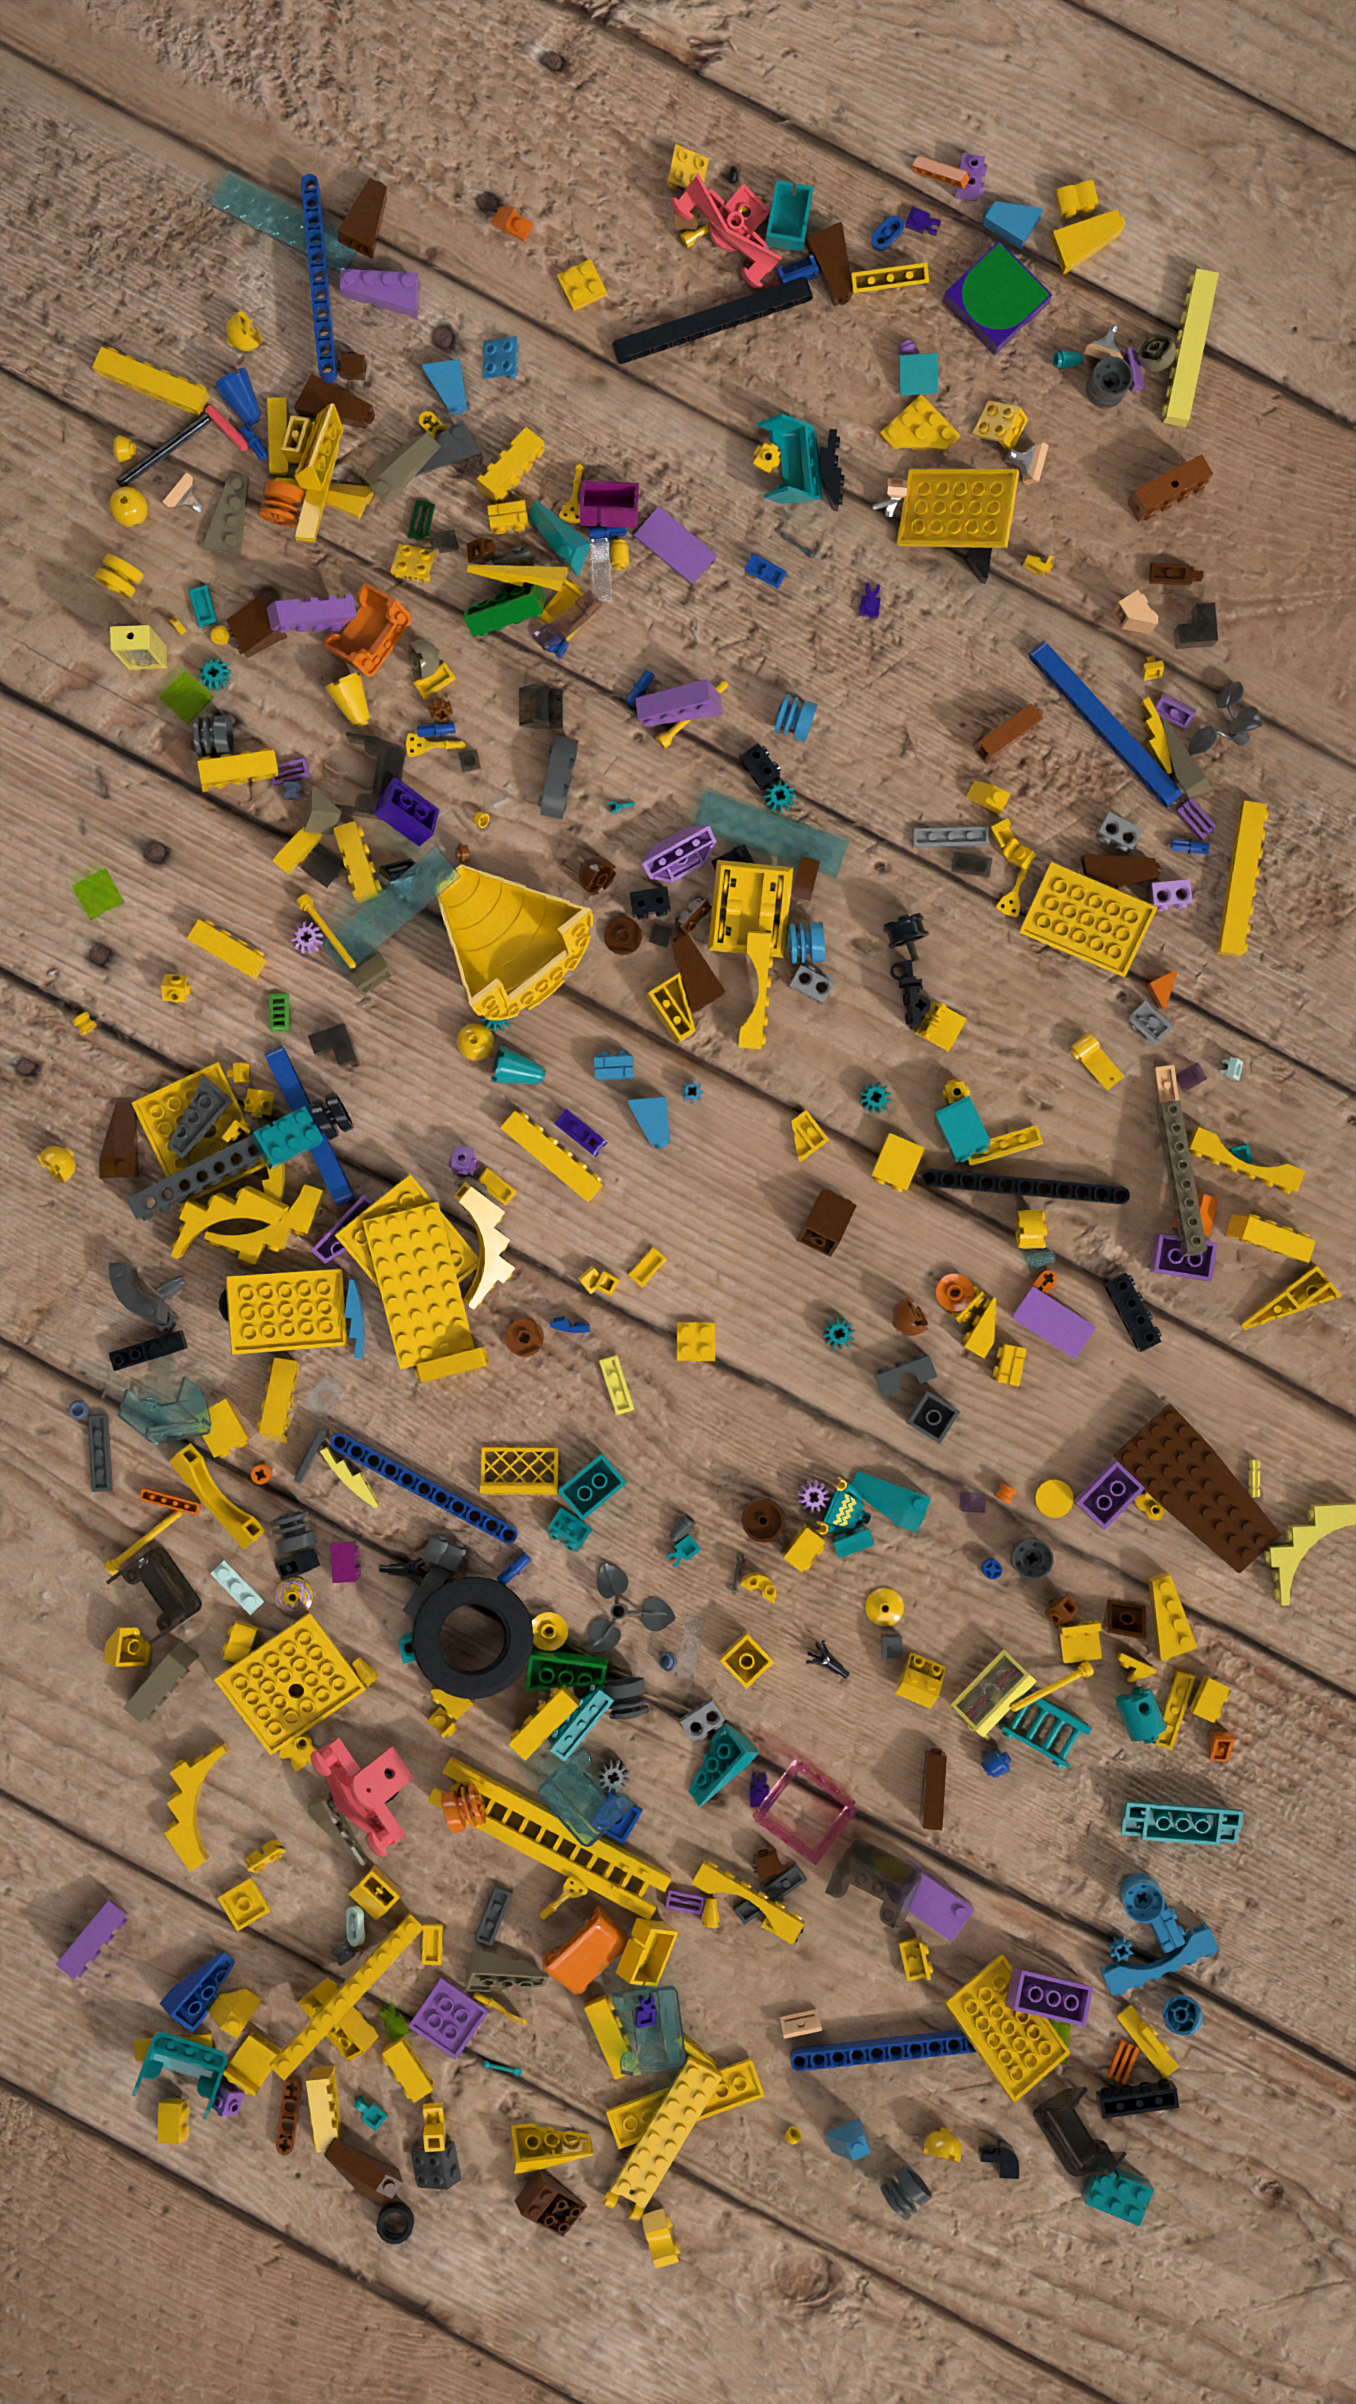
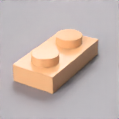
[1154,1065,1179,1104]
[780,2009,822,2039]

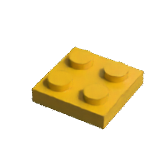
[557,259,607,311]
[677,1322,715,1361]
[217,1876,272,1932]

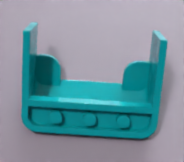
[757,414,822,504]
[131,2032,227,2120]

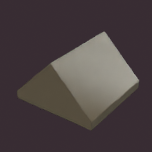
[304,786,342,835]

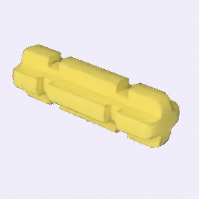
[1248,1459,1260,1497]

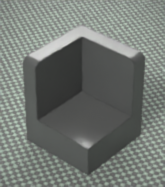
[881,1634,902,1660]

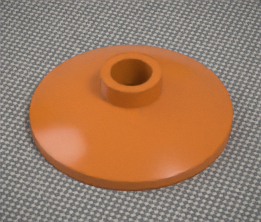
[936,1273,974,1312]

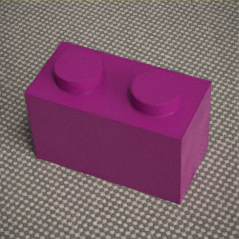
[330,1541,361,1583]

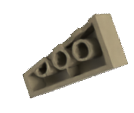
[123,1641,199,1723]

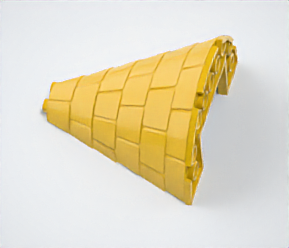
[433,864,593,1020]

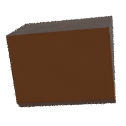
[1102,1600,1146,1639]

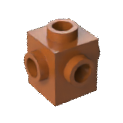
[1044,1594,1079,1627]

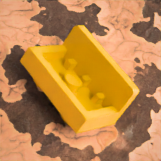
[898,1936,933,1982]

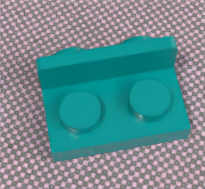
[545,1508,592,1552]

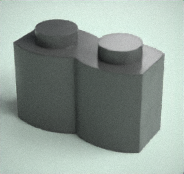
[422,1533,467,1572]

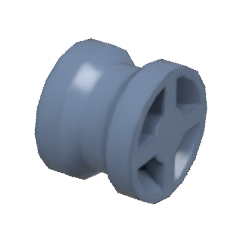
[282,781,302,800]

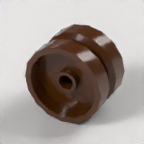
[741,1497,785,1543]

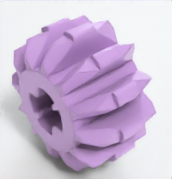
[291,922,324,954]
[797,1480,830,1513]

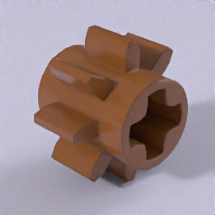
[428,697,453,722]

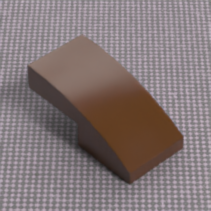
[792,856,820,901]

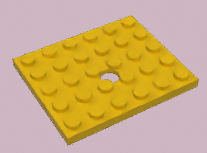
[132,1062,267,1207]
[334,1174,479,1288]
[214,1611,367,1755]

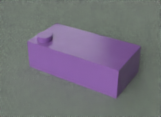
[886,1859,974,1942]
[1005,1967,1093,2027]

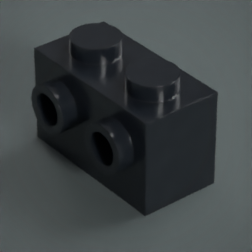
[739,743,781,791]
[629,886,671,920]

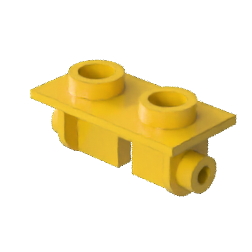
[949,1286,986,1324]
[244,1838,286,1873]

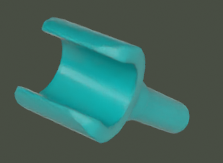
[607,801,635,814]

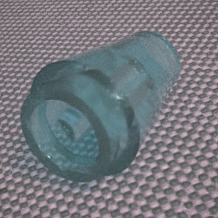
[1025,1250,1056,1269]

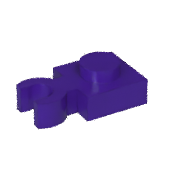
[905,207,941,236]
[859,583,881,619]
[750,1772,770,1807]
[635,1993,656,2028]

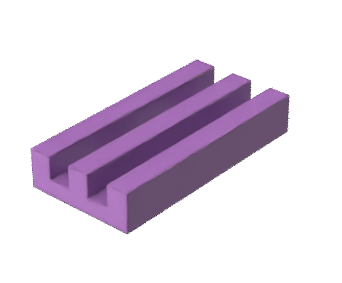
[271,757,311,786]
[1176,798,1217,840]
[664,1887,706,1916]

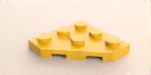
[879,394,960,451]

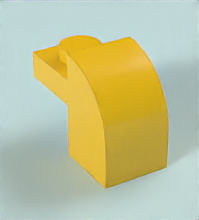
[423,2103,446,2152]

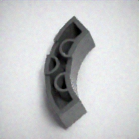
[538,736,579,819]
[109,1262,169,1324]

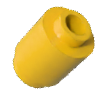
[609,540,630,570]

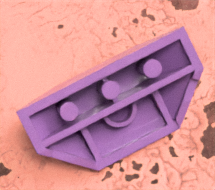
[641,824,717,882]

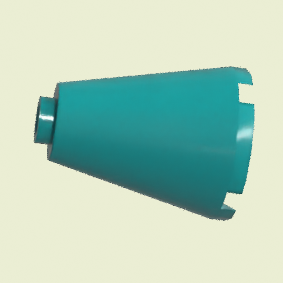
[491,1045,546,1085]

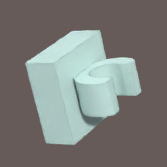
[1219,1057,1243,1081]

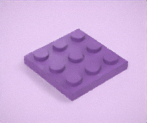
[408,1977,489,2060]

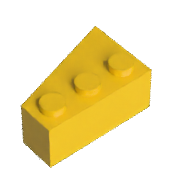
[645,973,696,1045]

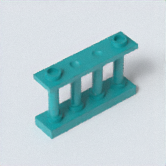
[999,1690,1092,1769]

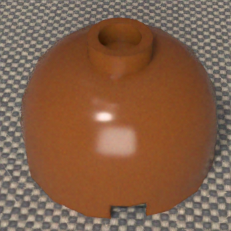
[892,1297,928,1336]

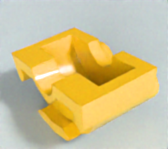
[739,1572,776,1603]

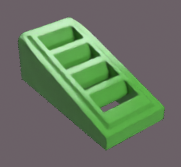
[269,993,291,1033]

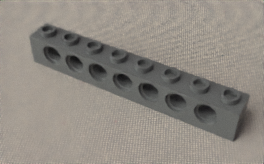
[126,1136,262,1221]

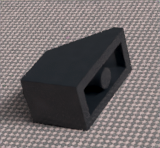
[275,1548,320,1581]

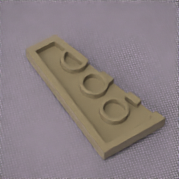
[202,475,249,554]

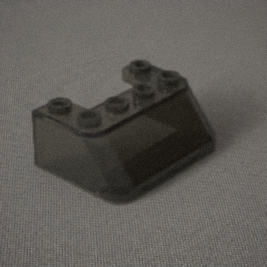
[825,1839,922,1928]

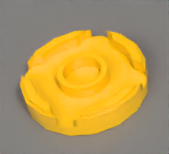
[1034,1479,1074,1518]

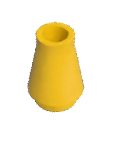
[352,1657,379,1687]
[701,1898,720,1928]

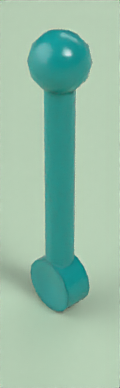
[482,2060,522,2076]

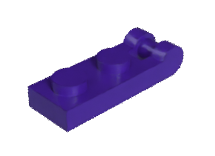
[554,1109,608,1157]

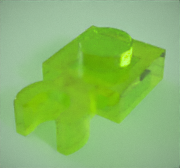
[380,2003,411,2042]

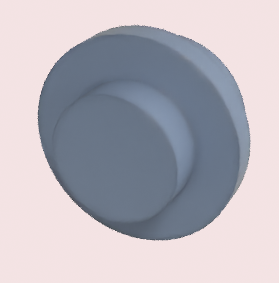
[69,1400,89,1419]
[659,1652,677,1671]

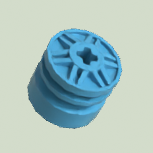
[774,694,818,743]
[787,921,825,964]
[1120,1873,1165,1923]

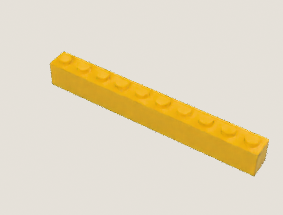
[270,1912,424,2081]

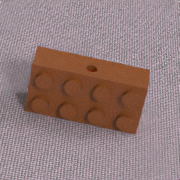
[1128,454,1213,523]

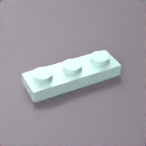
[210,1559,265,1615]

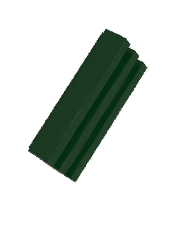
[408,500,436,543]

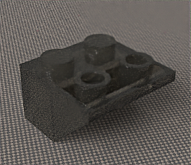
[519,684,563,729]

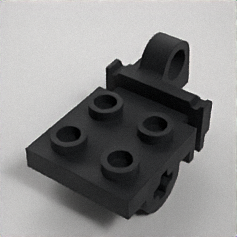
[890,960,931,1029]

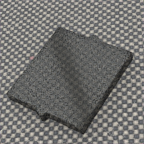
[300,843,344,888]

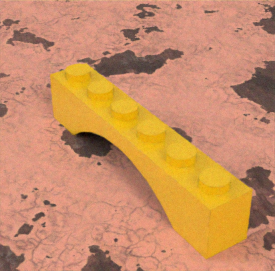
[738,931,775,1049]
[1188,1127,1306,1195]
[169,1443,265,1550]
[691,1860,805,1945]

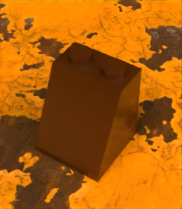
[226,593,287,658]
[796,1188,857,1257]

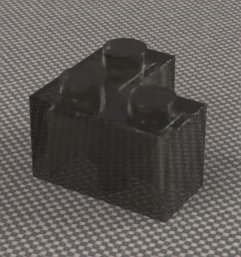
[1174,602,1218,649]
[308,1023,360,1067]

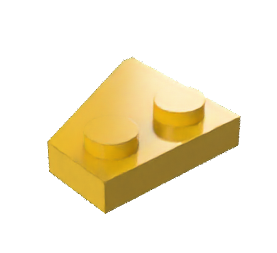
[791,1110,829,1162]

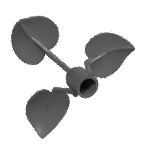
[1188,681,1262,756]
[589,1563,675,1652]

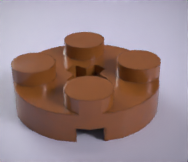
[505,1318,544,1357]

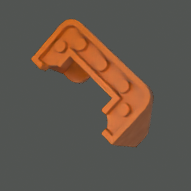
[321,582,411,677]
[542,1905,630,1994]

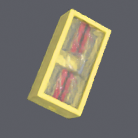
[110,625,167,670]
[951,1649,1037,1737]

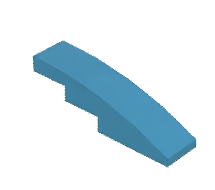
[344,1279,366,1359]

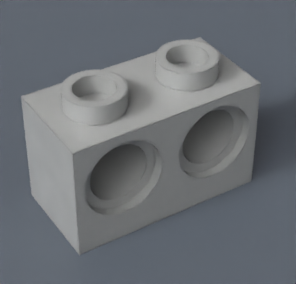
[1096,812,1143,853]
[789,964,834,1005]
[680,1697,725,1741]

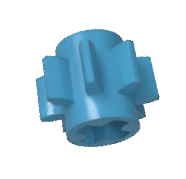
[680,1080,704,1104]
[1108,1936,1133,1962]

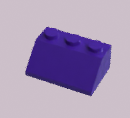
[374,777,440,847]

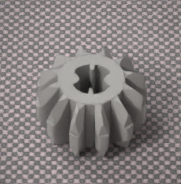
[597,1759,630,1793]

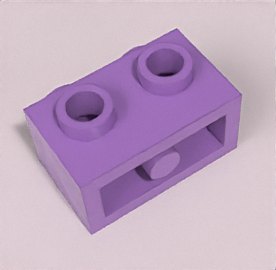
[954,153,987,202]

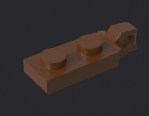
[1149,563,1203,585]

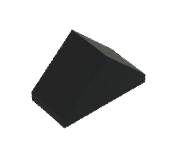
[966,548,992,584]

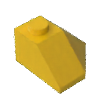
[103,1627,151,1667]
[209,1988,262,2039]

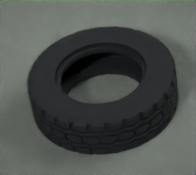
[412,1577,534,1699]

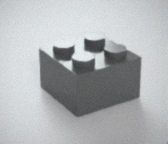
[905,1390,960,1444]

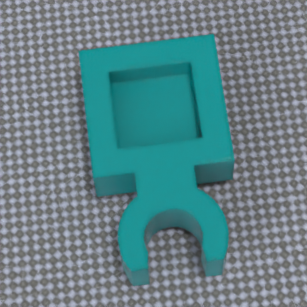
[666,1534,701,1567]

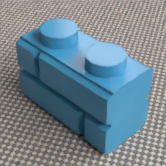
[594,1051,634,1081]
[1149,1904,1186,1953]

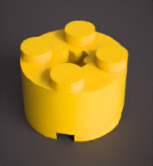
[1016,1210,1047,1249]

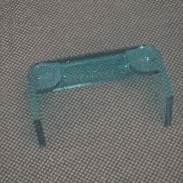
[117,1376,212,1444]

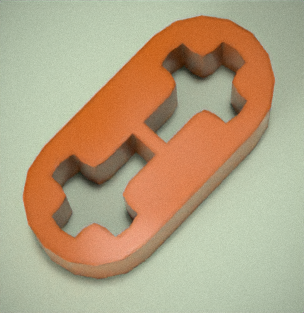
[1027,1270,1057,1295]

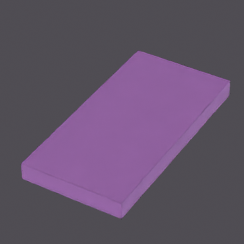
[634,506,717,585]
[1011,1286,1096,1359]

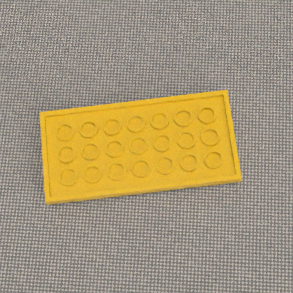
[362,1201,475,1370]

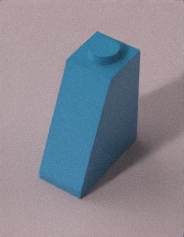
[982,201,1043,249]
[422,359,468,415]
[628,1097,670,1149]
[824,2118,871,2161]

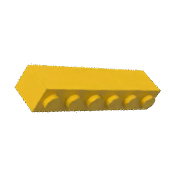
[92,347,210,417]
[500,1111,603,1203]

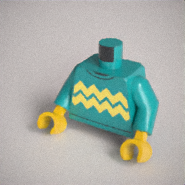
[815,1476,871,1535]

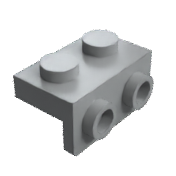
[1128,999,1174,1045]

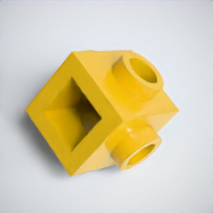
[751,442,781,474]
[161,974,192,1003]
[941,1078,970,1105]
[244,1088,275,1118]

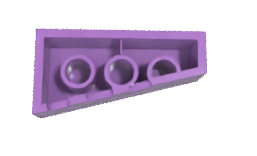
[340,269,420,320]
[636,679,723,727]

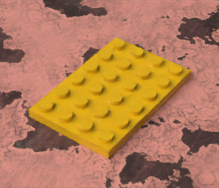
[897,469,1019,548]
[1019,861,1158,978]
[225,1269,347,1355]
[944,1954,1071,2103]

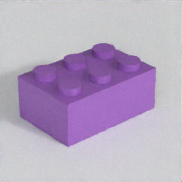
[1150,1234,1217,1281]
[1074,1460,1145,1530]

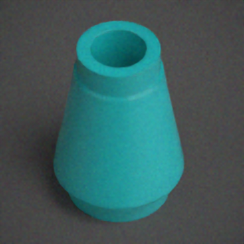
[1053,350,1083,370]

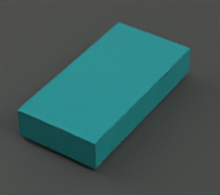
[188,585,218,628]

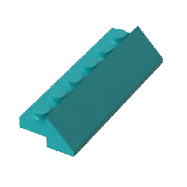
[1120,1801,1244,1846]

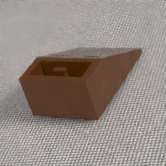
[514,2170,587,2237]

